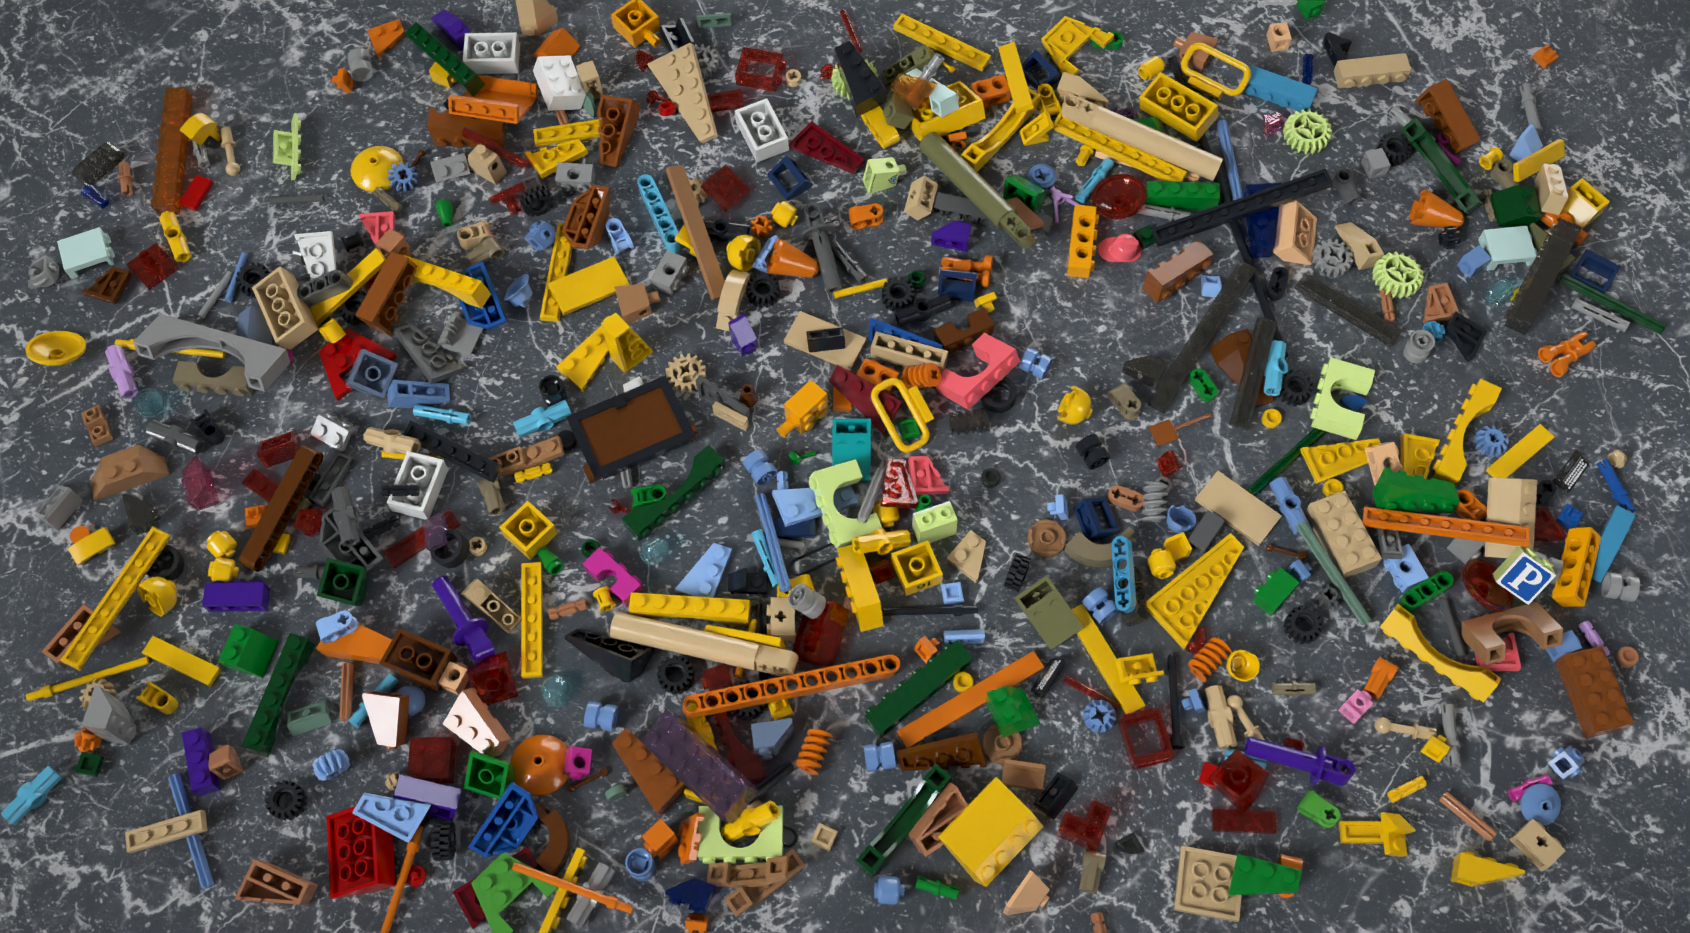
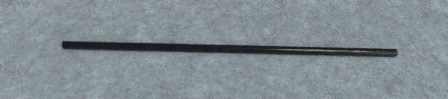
[1168,56,1289,358]

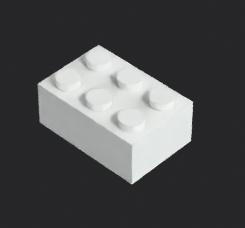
[463,32,520,74]
[533,56,586,111]
[735,98,789,163]
[387,451,448,520]

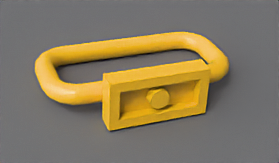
[1181,43,1251,101]
[871,378,934,453]

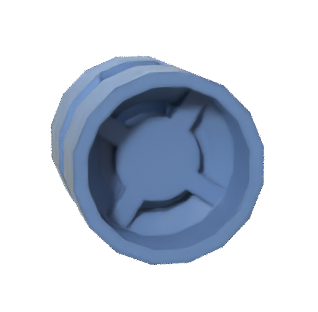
[1018,347,1053,380]
[742,449,778,486]
[1082,587,1119,624]
[584,701,619,732]
[863,741,896,772]
[625,848,656,881]

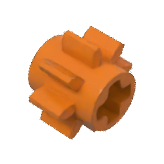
[751,215,773,238]
[74,728,102,753]

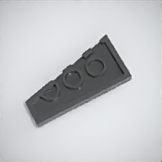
[394,323,465,384]

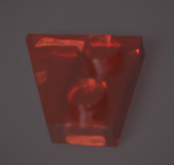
[1534,506,1567,541]

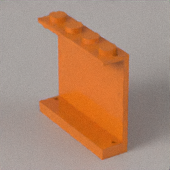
[448,75,537,124]

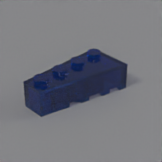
[1243,183,1282,258]

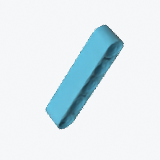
[637,174,682,253]

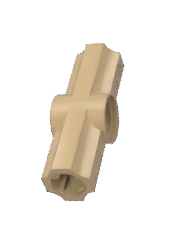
[364,427,421,454]
[1204,685,1237,750]

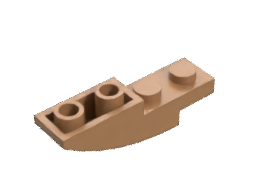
[488,436,565,477]

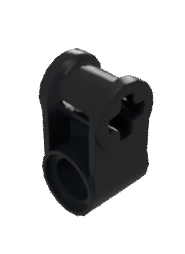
[190,409,225,445]

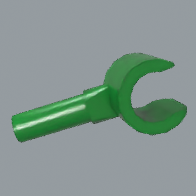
[788,450,816,465]

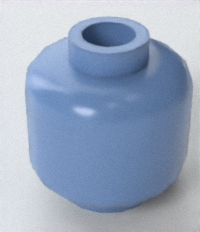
[874,876,904,905]

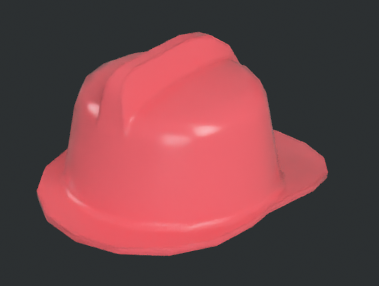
[1098,234,1142,262]

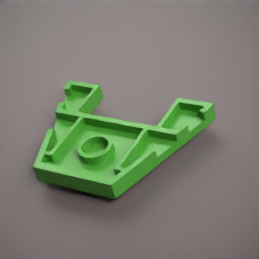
[471,853,559,933]

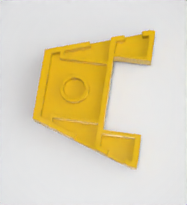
[1041,16,1114,75]

